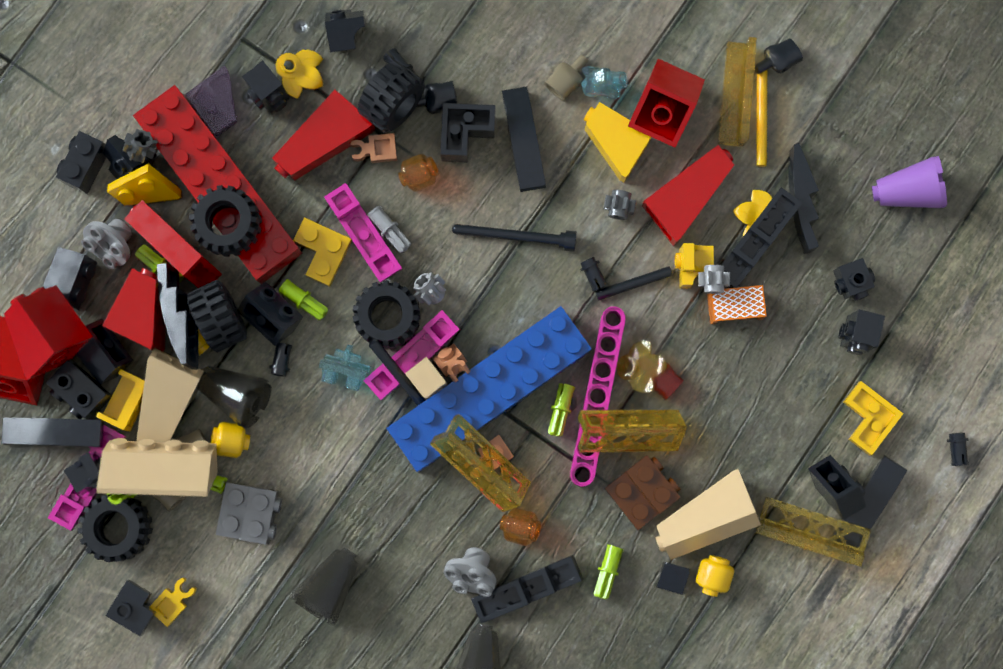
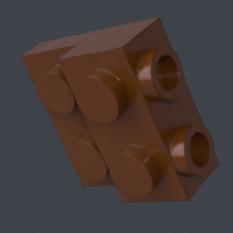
[604,455,681,530]

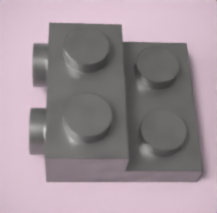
[216,482,282,545]

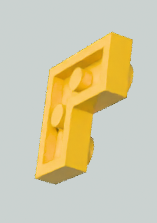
[293,217,352,287]
[843,381,904,456]

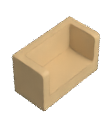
[405,357,447,400]

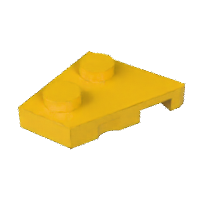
[107,164,181,206]

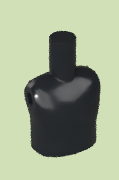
[753,38,803,74]
[417,80,458,114]

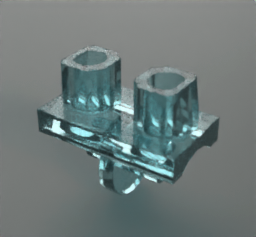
[581,66,628,99]
[319,344,371,391]

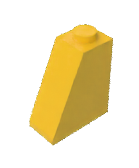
[584,102,652,183]

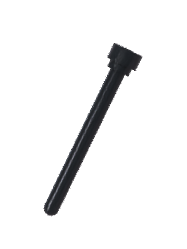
[452,224,577,252]

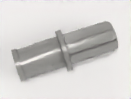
[368,206,411,253]

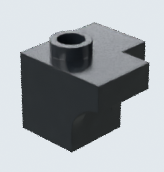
[325,9,365,52]
[103,135,157,179]
[63,452,107,494]
[105,580,156,637]

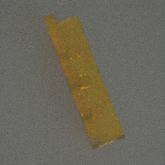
[718,37,757,146]
[578,410,687,452]
[430,414,531,512]
[755,497,871,567]

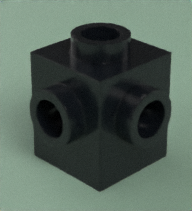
[833,258,875,301]

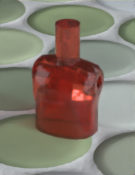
[637,355,684,401]

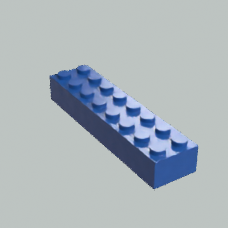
[387,306,592,473]

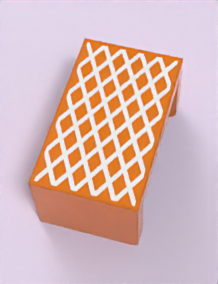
[707,285,767,324]

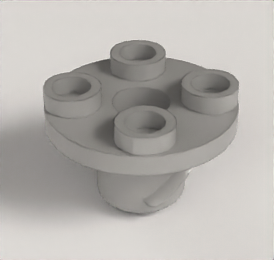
[81,219,132,269]
[443,547,497,597]

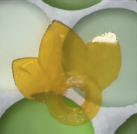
[616,341,667,393]

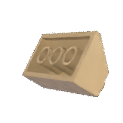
[97,438,218,496]

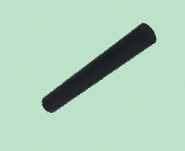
[595,266,672,301]
[369,339,426,406]

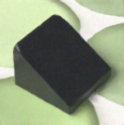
[656,561,691,595]

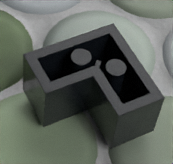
[441,103,496,163]

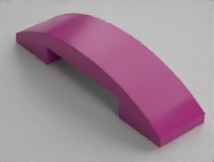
[324,183,402,283]
[363,310,460,400]
[48,425,126,531]

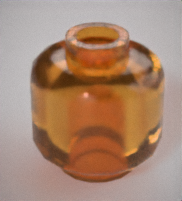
[398,154,439,192]
[500,508,541,546]

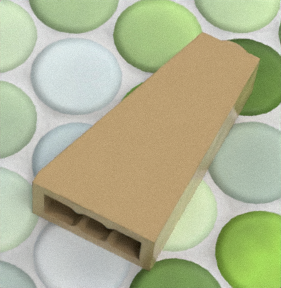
[137,348,204,442]
[655,469,761,560]

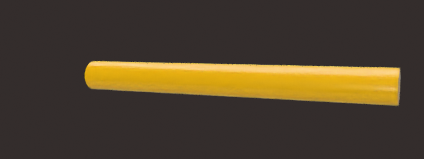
[756,70,767,167]

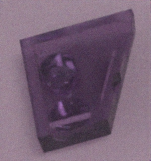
[185,66,237,137]

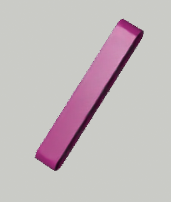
[570,306,625,487]

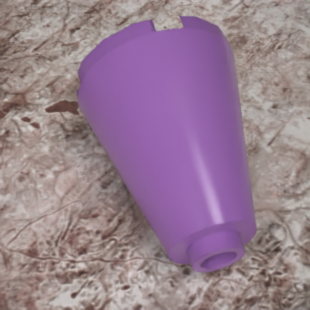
[872,156,947,208]

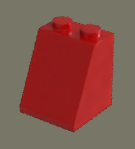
[628,59,705,148]
[102,268,166,352]
[4,285,93,380]
[0,316,45,405]

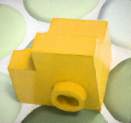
[675,243,714,289]

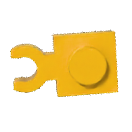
[150,577,197,627]

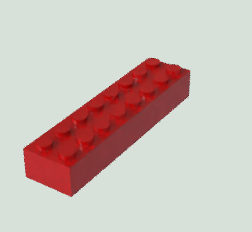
[133,85,303,284]

